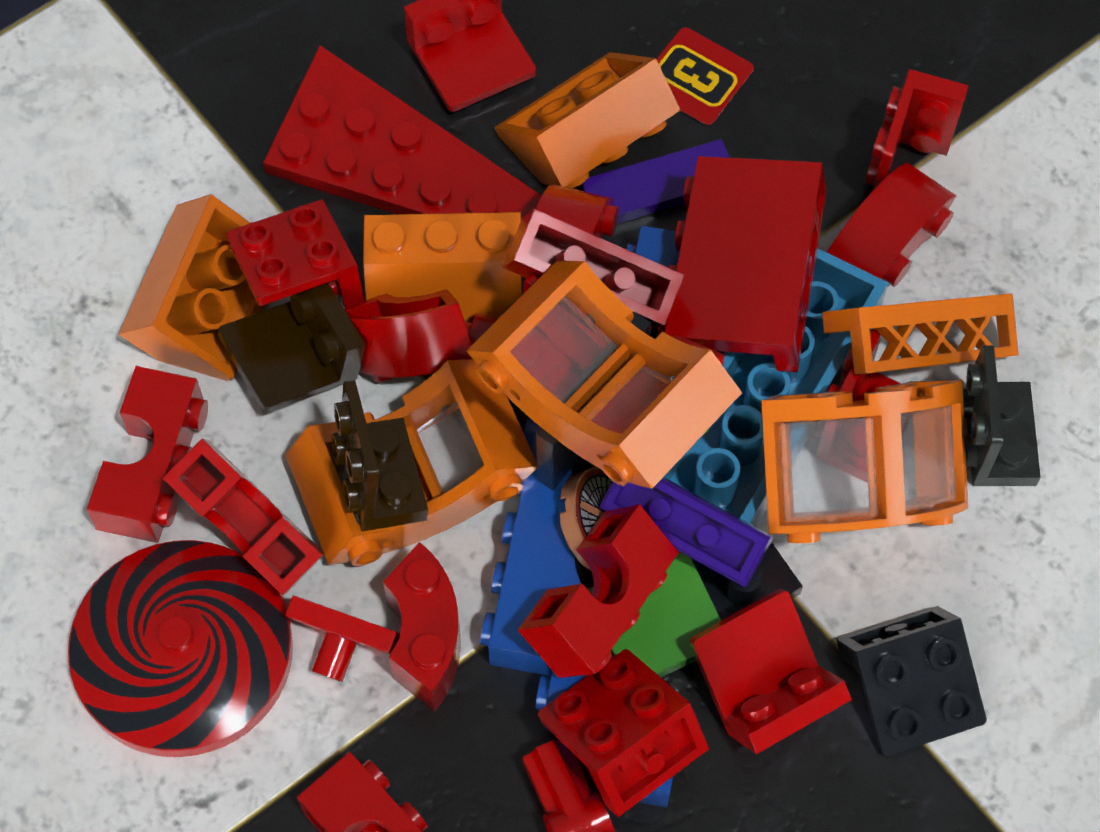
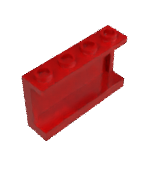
[658,156,827,372]

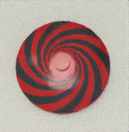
[68,540,293,757]

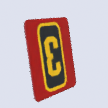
[657,27,754,125]

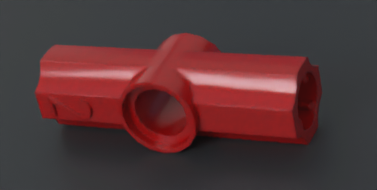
[522,740,615,832]

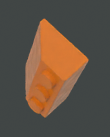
[494,52,680,188]
[118,194,264,381]
[363,212,523,323]

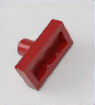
[285,595,400,682]

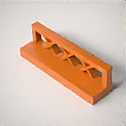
[822,293,1019,374]

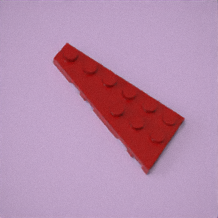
[263,45,542,219]

